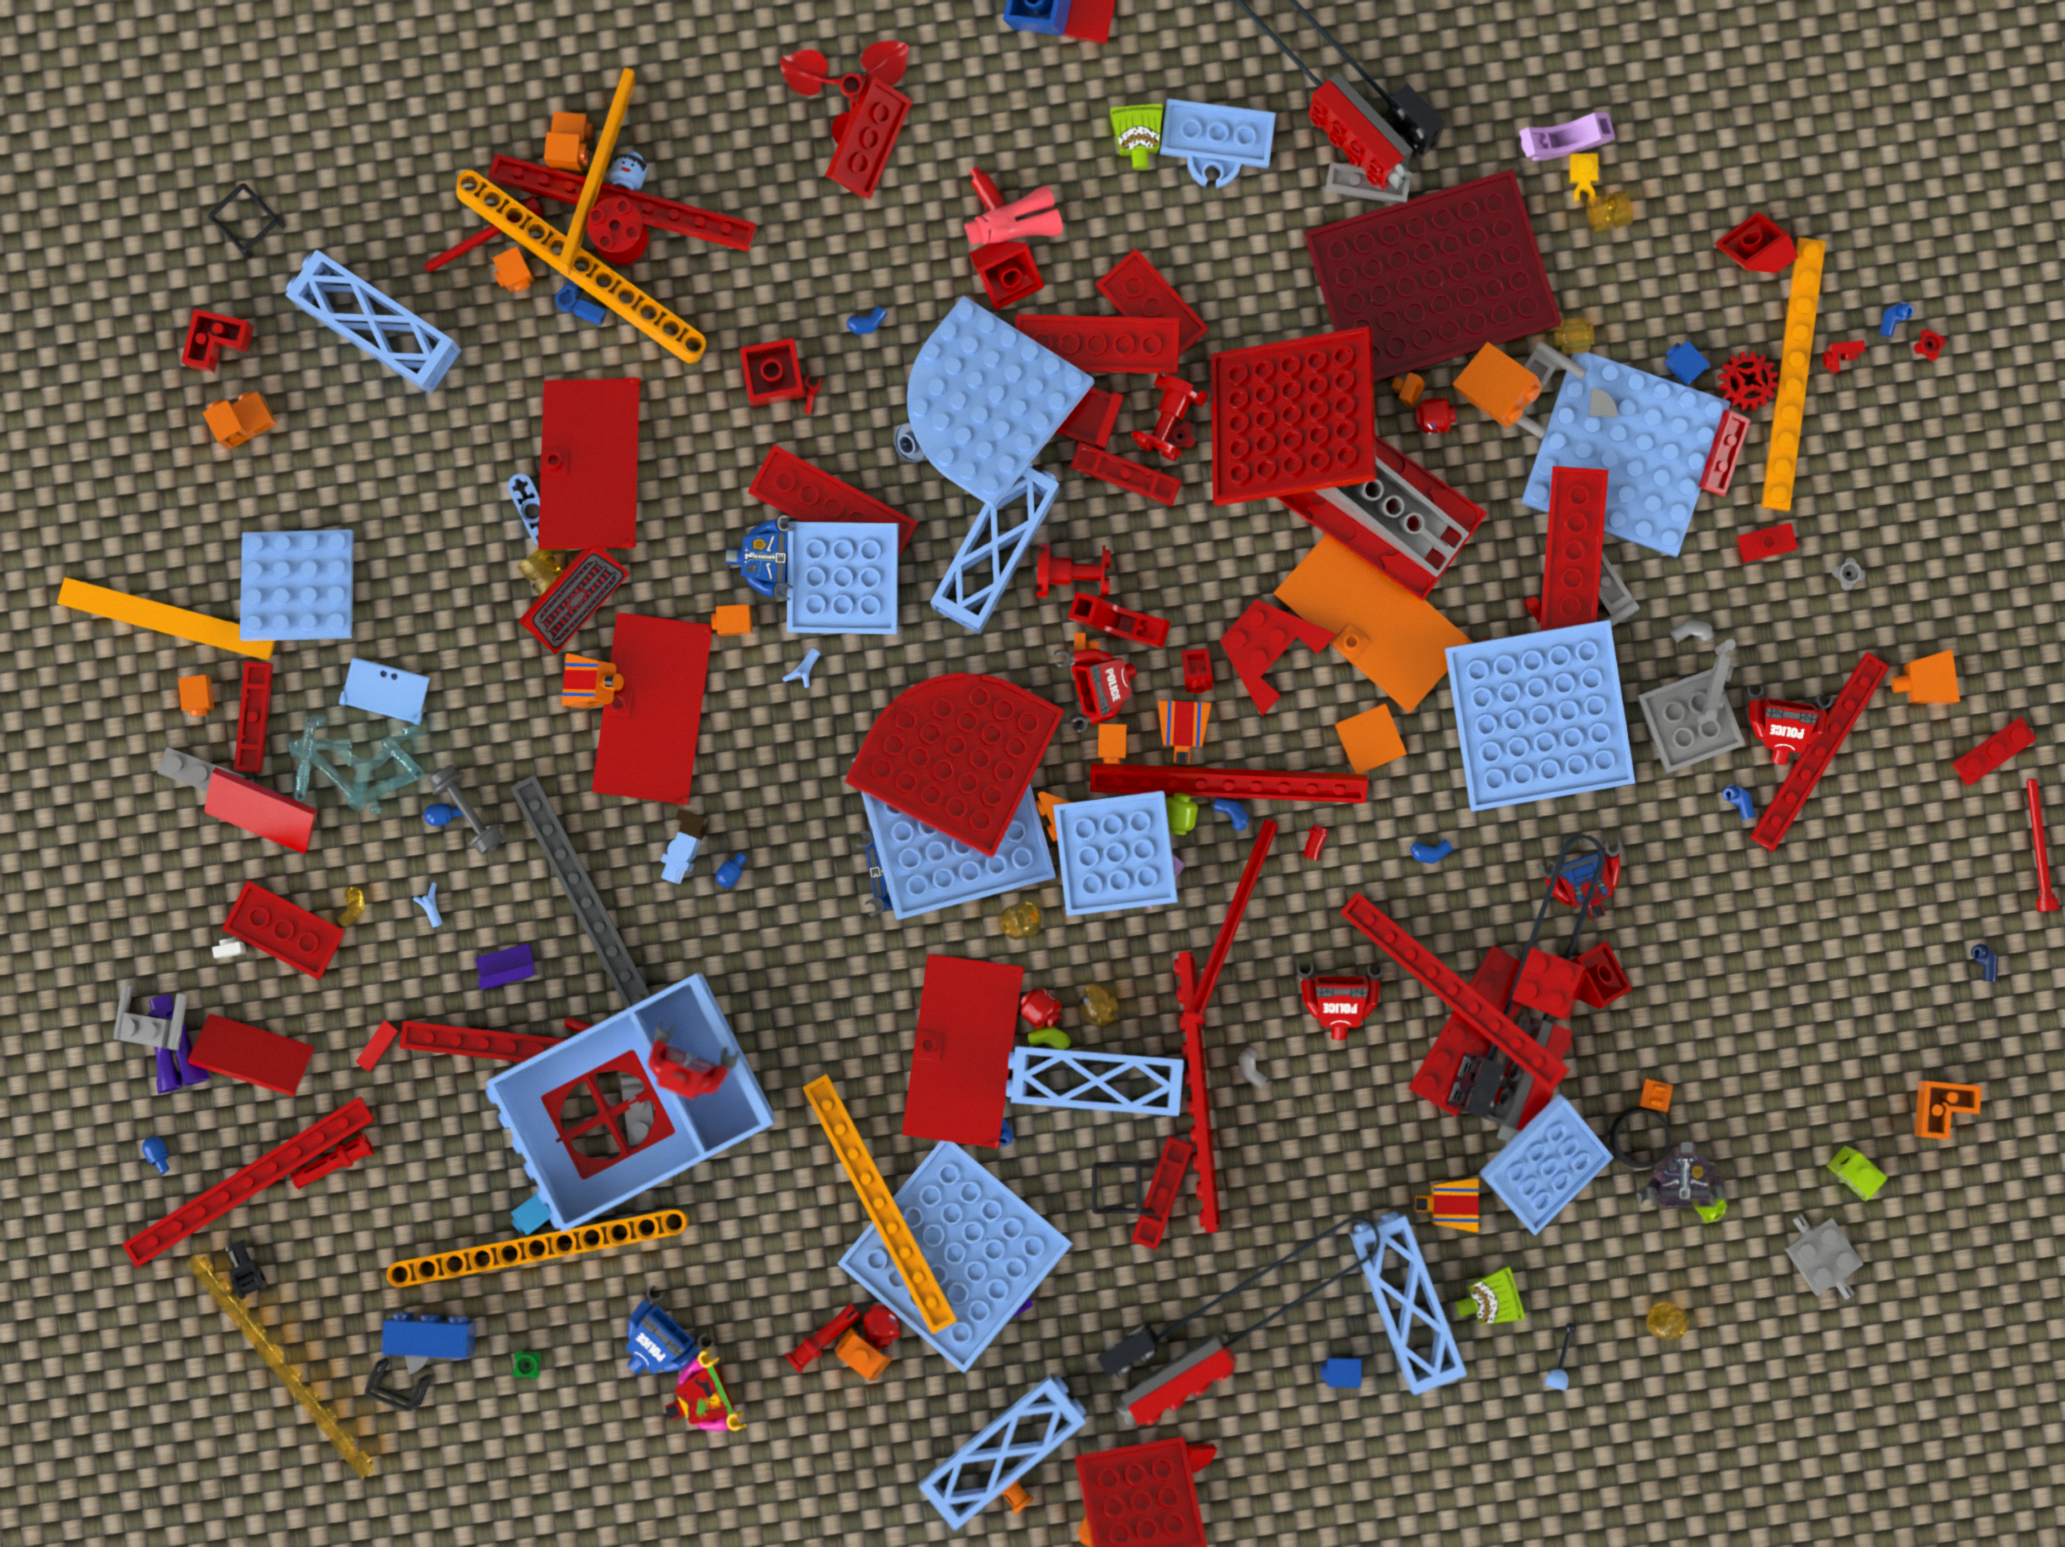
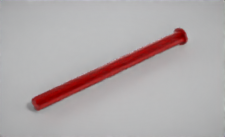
[1183,819,1278,1024]

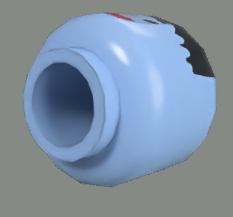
[608,151,648,191]

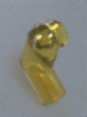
[337,886,365,928]

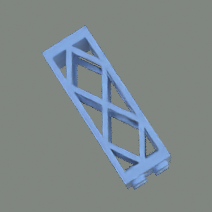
[285,249,461,395]
[930,463,1059,634]
[1006,1047,1183,1116]
[1349,1211,1467,1395]
[919,1374,1086,1531]

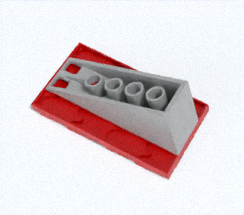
[1275,435,1487,601]

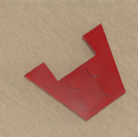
[1219,599,1337,716]

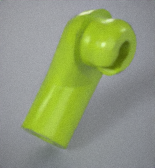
[1028,1027,1071,1050]

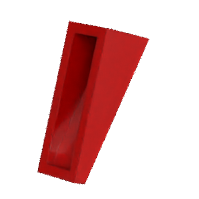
[356,1020,401,1072]

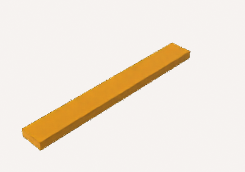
[558,68,636,276]
[57,577,276,661]

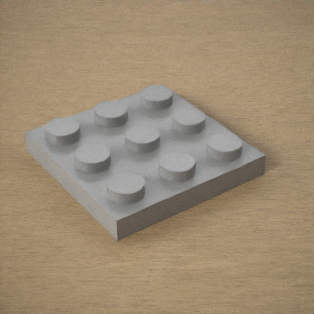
[1637,668,1745,774]

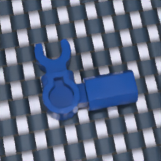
[555,278,607,326]

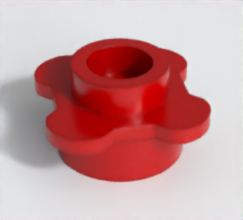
[1913,329,1946,361]
[1169,421,1195,449]

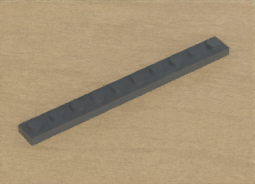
[510,775,652,1009]

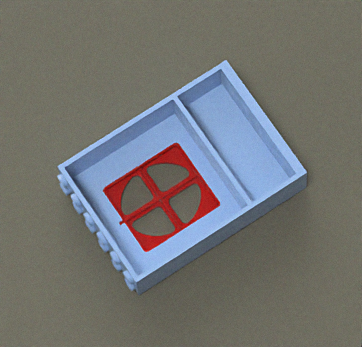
[485,973,777,1233]

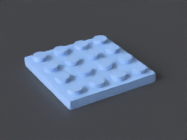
[787,522,899,634]
[240,530,354,641]
[1053,791,1178,916]
[1480,1094,1614,1235]

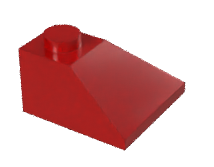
[1715,211,1798,273]
[968,241,1044,311]
[1569,941,1633,1009]

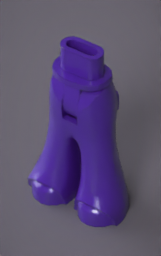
[148,994,210,1094]

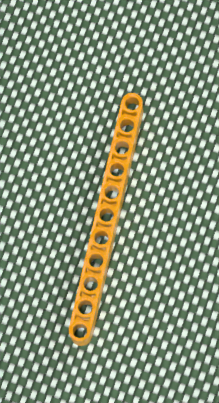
[456,170,706,363]
[387,1209,689,1287]

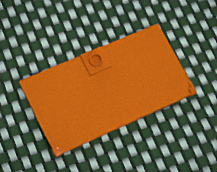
[1273,534,1473,714]

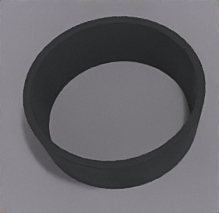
[1610,1107,1671,1168]

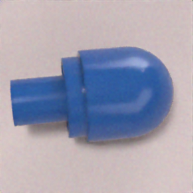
[424,803,463,826]
[716,852,748,888]
[142,1136,170,1174]

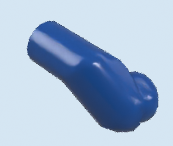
[847,306,888,335]
[1722,785,1756,820]
[1213,797,1249,831]
[1410,839,1453,864]

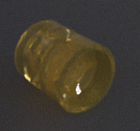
[1586,190,1633,233]
[518,549,564,597]

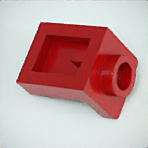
[1823,340,1865,375]
[1181,648,1213,694]

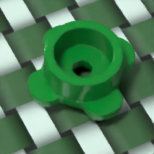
[513,1350,542,1380]

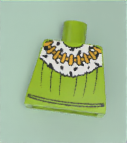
[1110,103,1163,170]
[1826,1146,1888,1202]
[1455,1266,1526,1324]

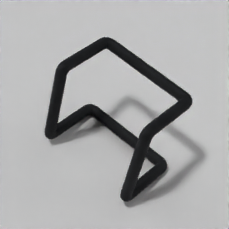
[208,183,285,260]
[1092,1162,1155,1215]
[364,1358,432,1412]

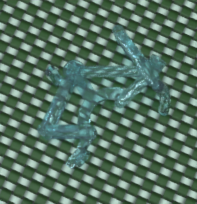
[288,713,425,814]

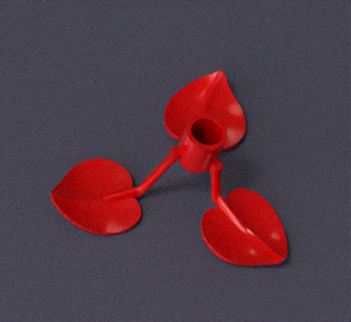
[780,41,909,145]

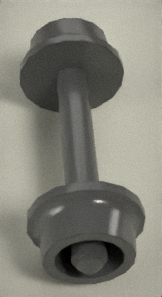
[429,764,504,855]

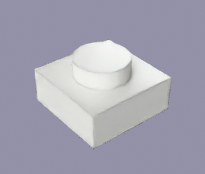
[212,938,247,959]

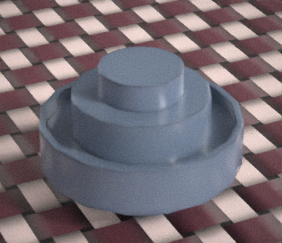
[894,422,926,463]

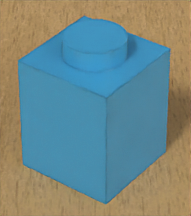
[511,1193,552,1235]

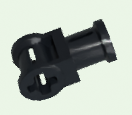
[222,1239,268,1300]

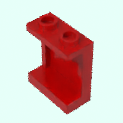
[1055,387,1124,451]

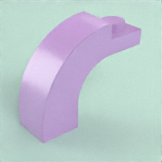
[1519,113,1615,161]

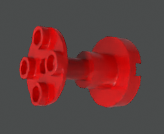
[587,198,649,266]
[1131,373,1208,462]
[1037,543,1111,599]

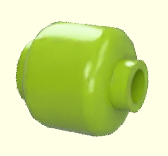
[1166,793,1198,835]

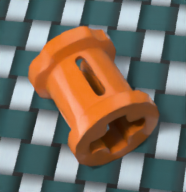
[999,1479,1034,1514]

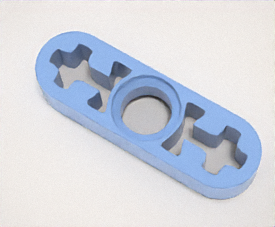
[508,474,540,546]

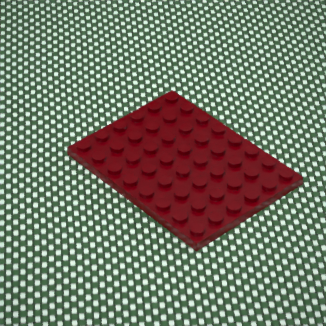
[1303,169,1562,383]

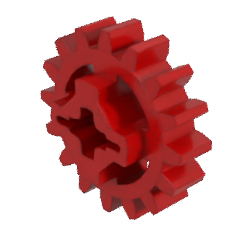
[1717,351,1779,412]

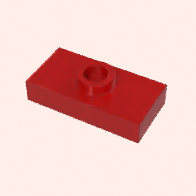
[1736,523,1798,563]

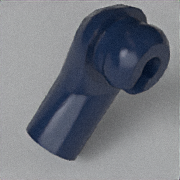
[1971,944,1998,982]

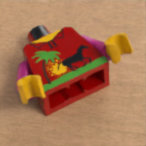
[665,1347,747,1432]

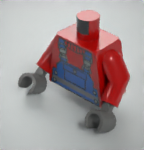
[1537,837,1622,920]

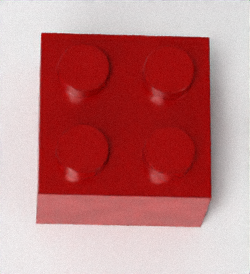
[739,338,806,407]
[1512,947,1588,1022]

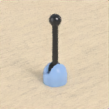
[1545,1322,1576,1391]

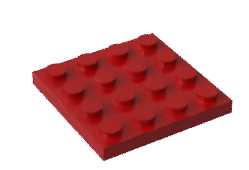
[1074,1436,1208,1547]

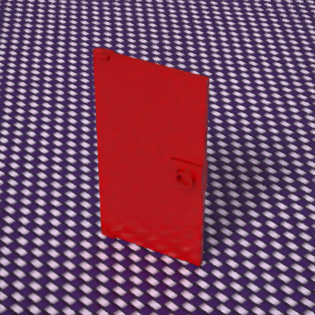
[538,377,641,549]
[592,612,713,806]
[902,954,1025,1149]

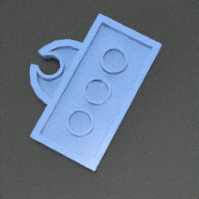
[1160,99,1276,188]

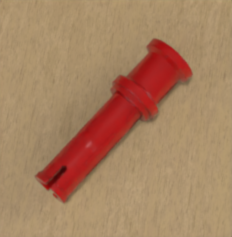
[290,1132,374,1190]
[784,1303,862,1374]

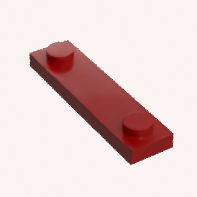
[1069,442,1182,507]
[234,661,274,774]
[1131,1136,1194,1250]

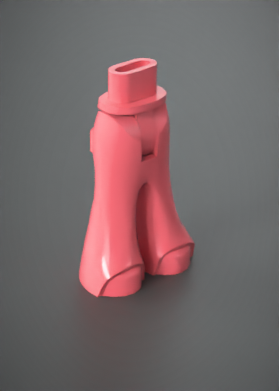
[965,185,1062,245]

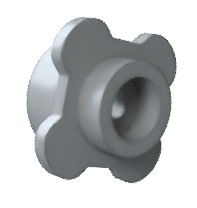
[1832,558,1865,590]

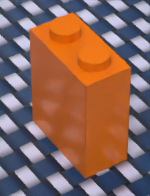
[1452,342,1543,429]

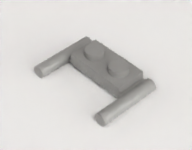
[1516,341,1587,439]
[1599,552,1640,627]
[1697,639,1736,725]
[113,984,188,1050]
[621,1075,654,1148]

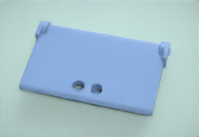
[339,657,430,725]

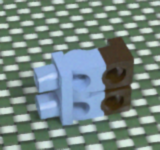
[661,809,710,884]

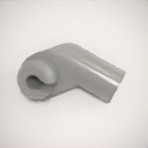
[1670,619,1713,643]
[1238,1047,1268,1089]

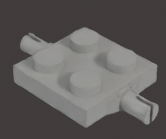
[1784,1214,1863,1300]

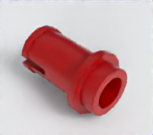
[1301,825,1329,861]

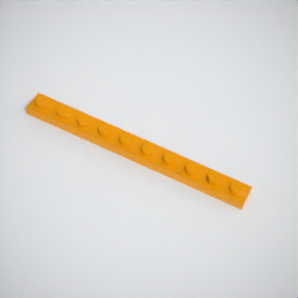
[1761,237,1826,512]
[802,1074,958,1334]

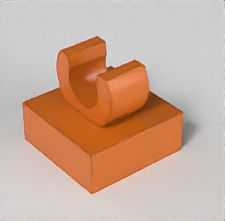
[1391,372,1425,409]
[1074,633,1099,663]
[1639,1079,1673,1112]

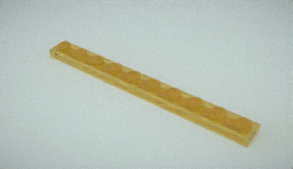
[187,1254,373,1480]

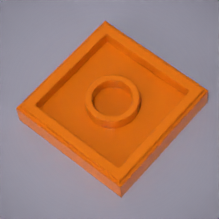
[1334,703,1407,774]

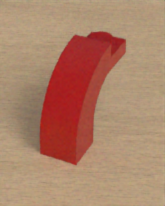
[1068,592,1171,649]

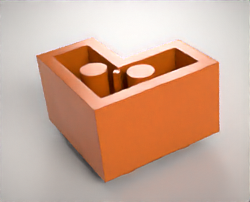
[544,111,593,174]
[202,391,277,450]
[1914,1081,1982,1140]

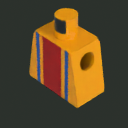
[1415,1178,1479,1232]

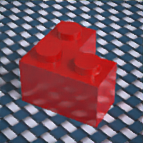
[181,309,254,374]

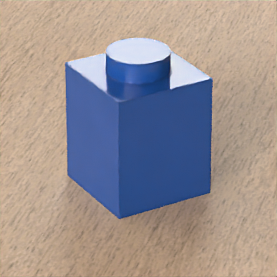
[1663,340,1710,386]
[1320,1356,1362,1388]

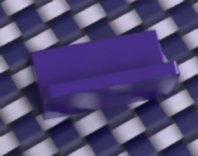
[476,944,537,990]

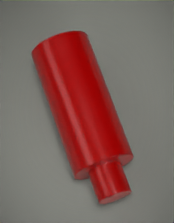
[969,166,1007,211]

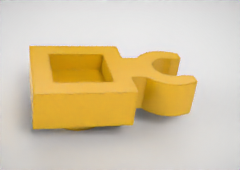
[1569,154,1598,202]

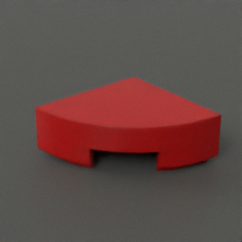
[1187,1444,1217,1474]

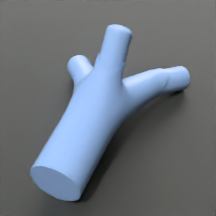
[783,648,820,688]
[413,882,443,928]

